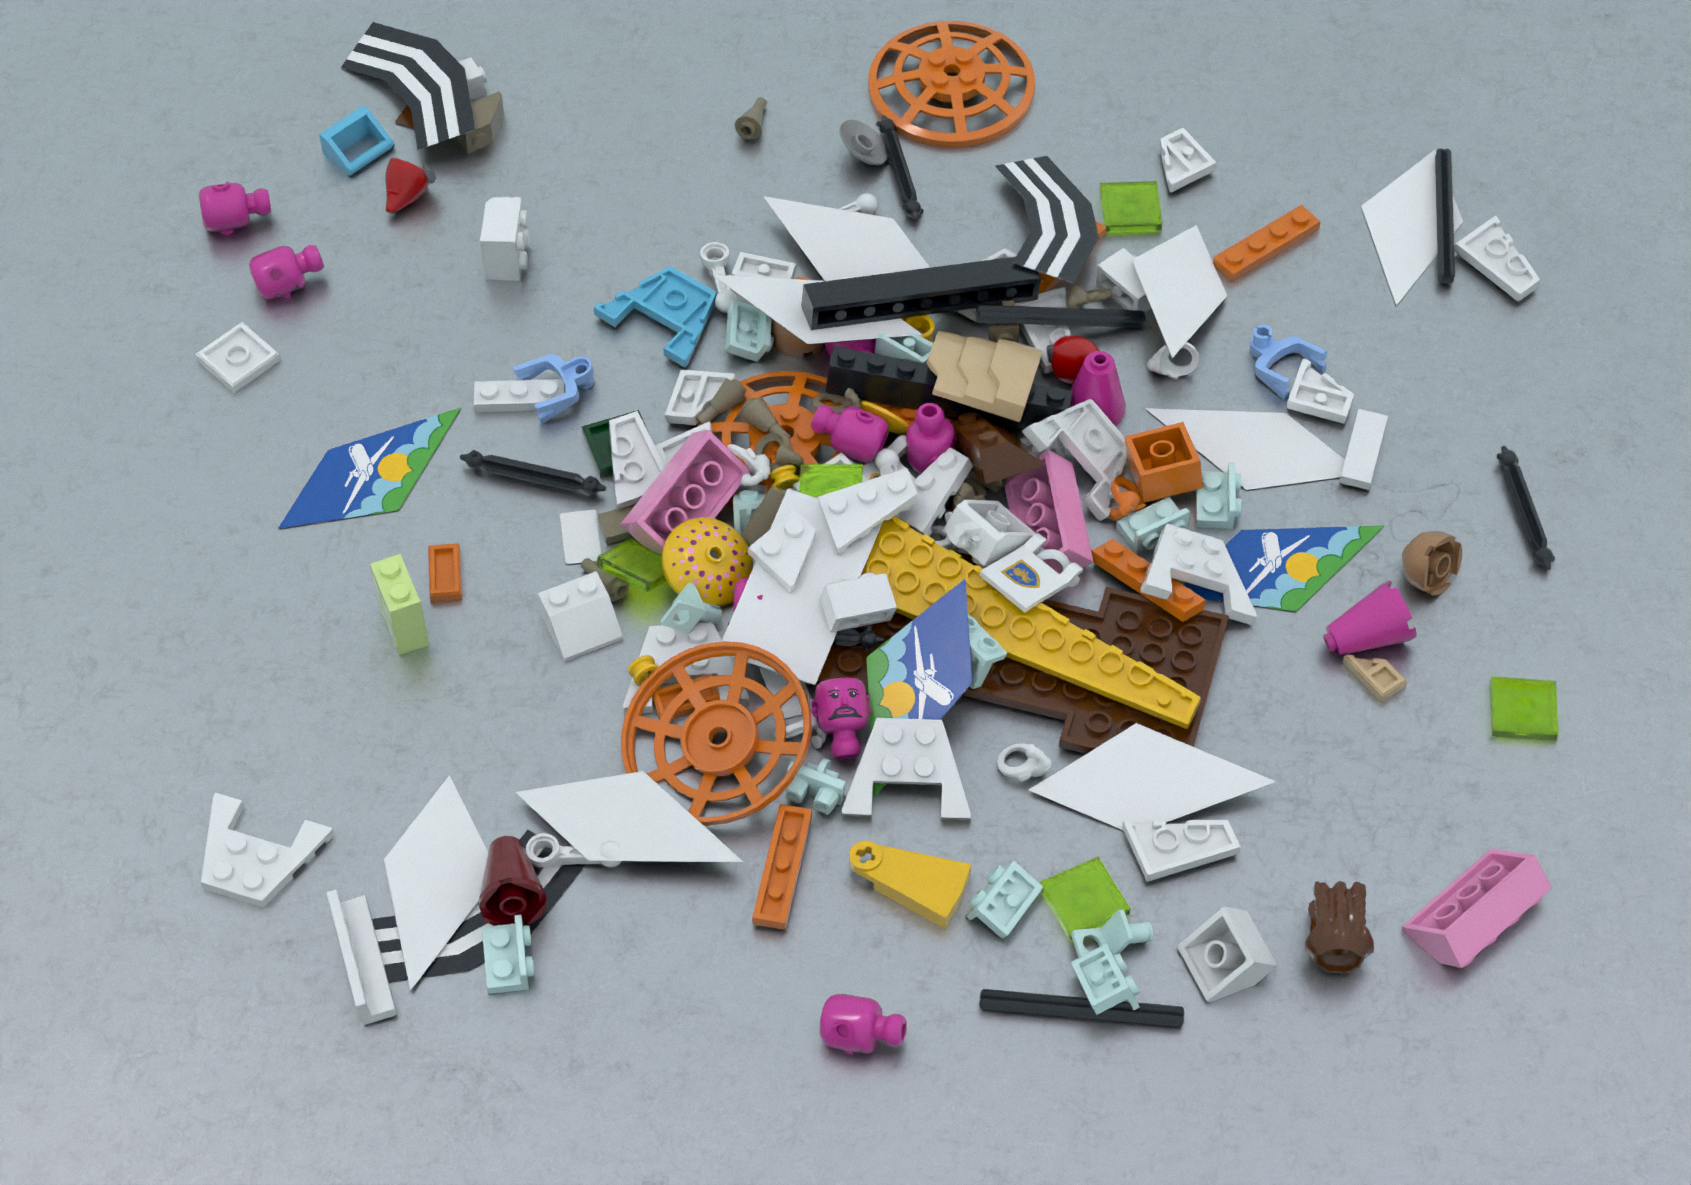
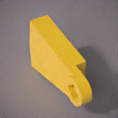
[849,840,971,930]

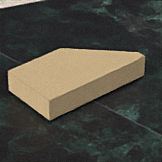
[1343,654,1407,703]

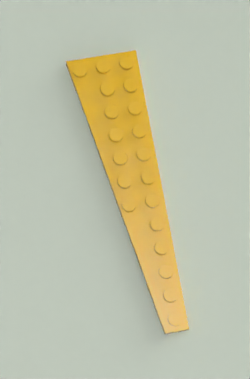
[861,516,1201,729]

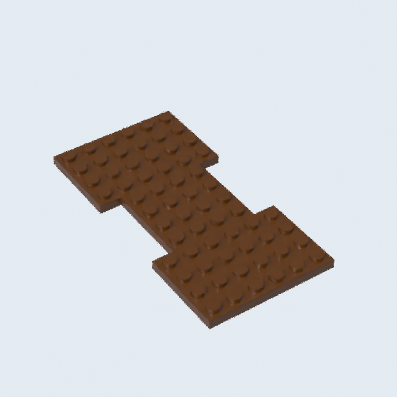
[810,551,1229,754]

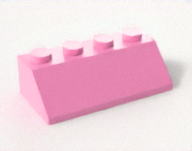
[620,430,751,555]
[1004,450,1093,575]
[1402,849,1552,968]

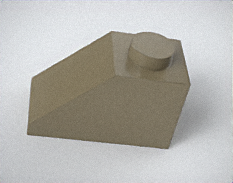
[456,91,504,154]

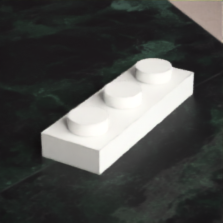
[474,379,565,412]

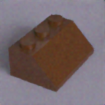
[950,412,1043,484]

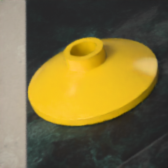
[860,401,910,436]

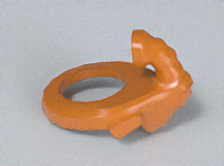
[1109,476,1146,521]

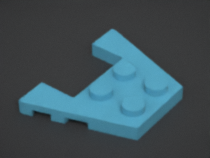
[594,266,717,368]

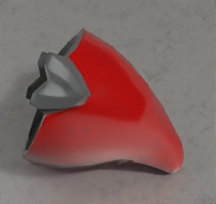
[385,158,436,213]
[1047,335,1100,384]

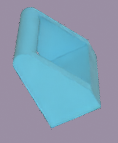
[319,106,395,176]

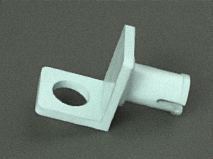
[661,582,722,633]
[1071,910,1153,958]

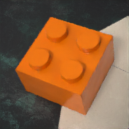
[1124,422,1203,503]

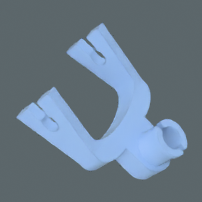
[1250,325,1327,401]
[513,354,595,424]

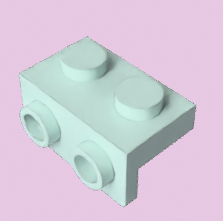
[725,299,774,362]

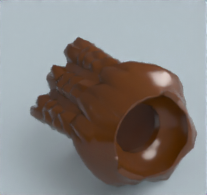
[1305,881,1374,975]

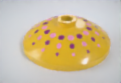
[661,517,753,607]

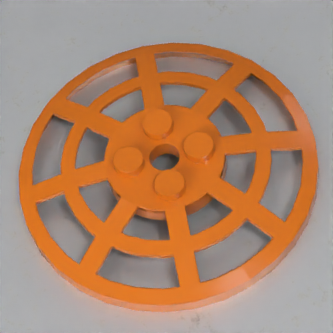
[868,21,1035,147]
[697,371,867,507]
[621,641,812,826]

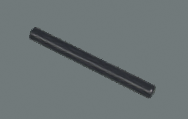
[1435,148,1455,284]
[975,305,1146,328]
[979,989,1184,1027]

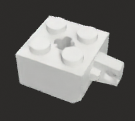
[480,196,531,281]
[943,500,1036,568]

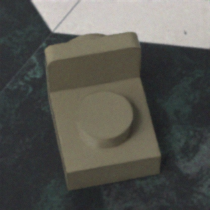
[988,300,1019,343]

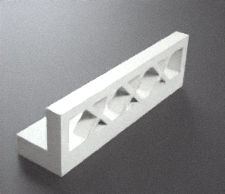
[327,889,397,1025]

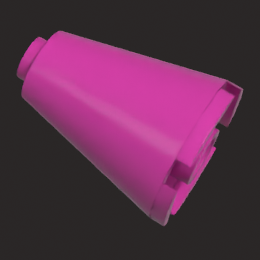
[1069,351,1126,426]
[1323,581,1417,656]

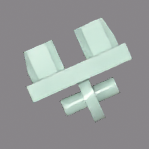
[786,758,846,815]

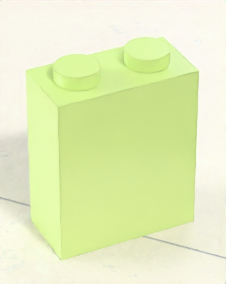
[370,554,429,655]

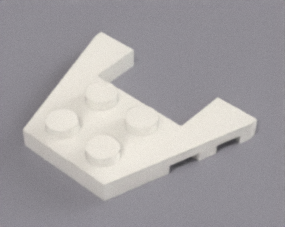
[1022,399,1127,521]
[1141,524,1257,625]
[623,622,749,715]
[842,718,971,820]
[201,792,334,908]

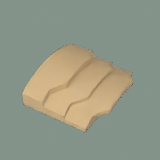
[926,331,1043,422]

